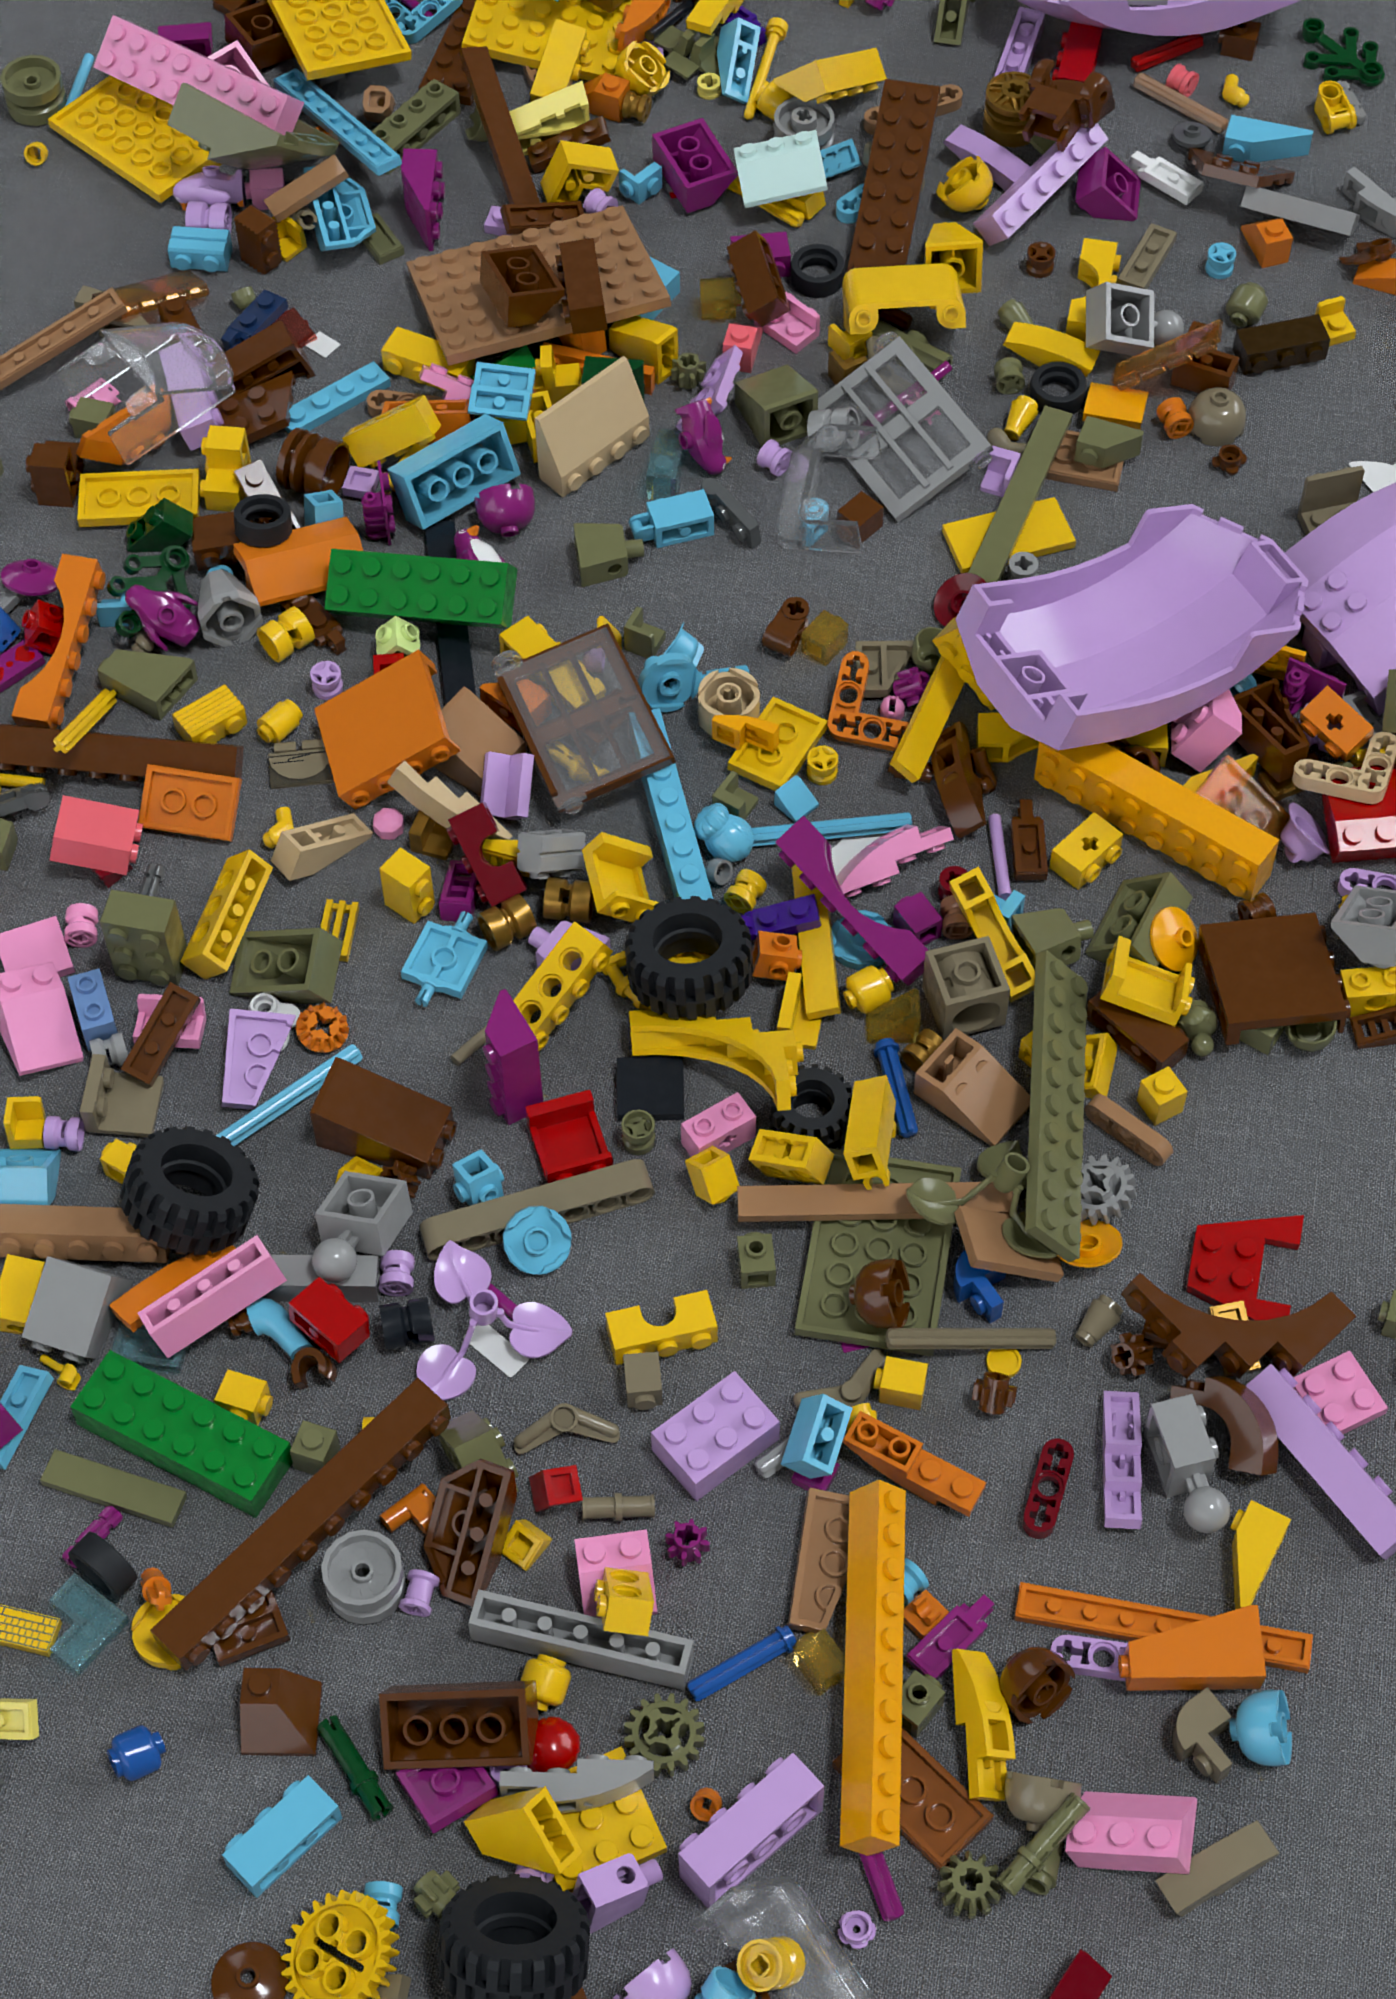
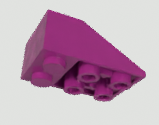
[401,148,445,251]

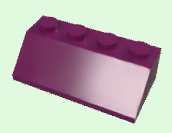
[483,988,543,1126]

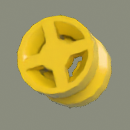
[807,745,838,785]

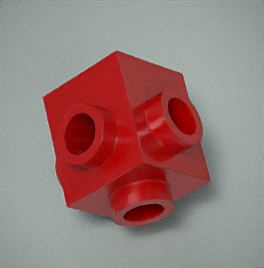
[22,600,64,655]

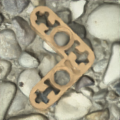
[1292,732,1396,804]

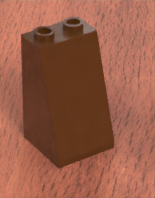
[310,1057,457,1180]

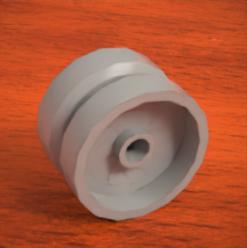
[774,97,835,150]
[321,1529,406,1625]

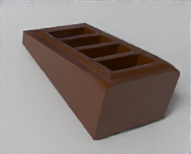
[1349,1006,1396,1049]

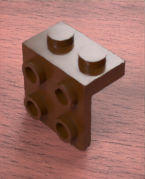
[192,511,253,571]

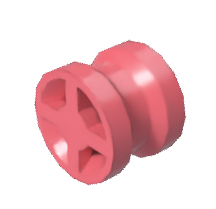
[1166,63,1200,97]

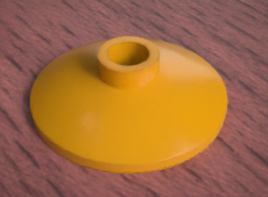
[1150,907,1198,972]
[1057,1219,1123,1268]

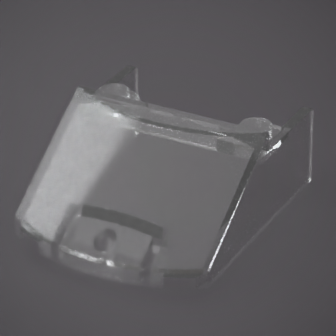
[57,322,235,465]

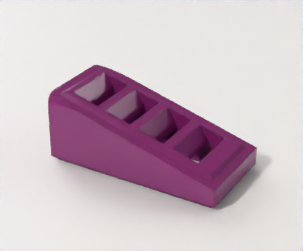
[439,860,479,922]

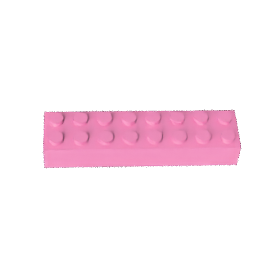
[93,15,304,136]

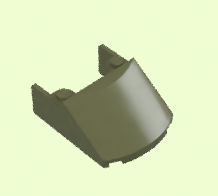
[168,83,339,170]

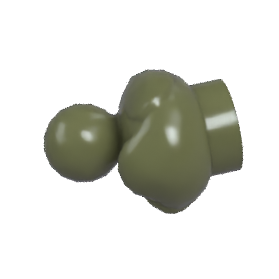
[1177,1000,1218,1057]

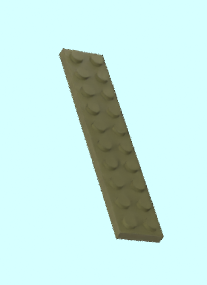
[1025,950,1088,1262]

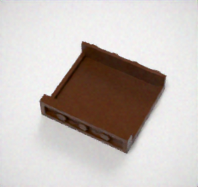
[1198,912,1351,1045]

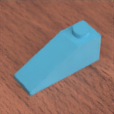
[717,17,761,104]
[1222,115,1314,162]

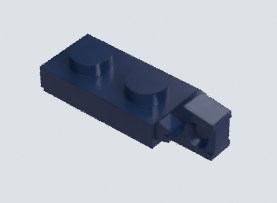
[221,289,289,351]

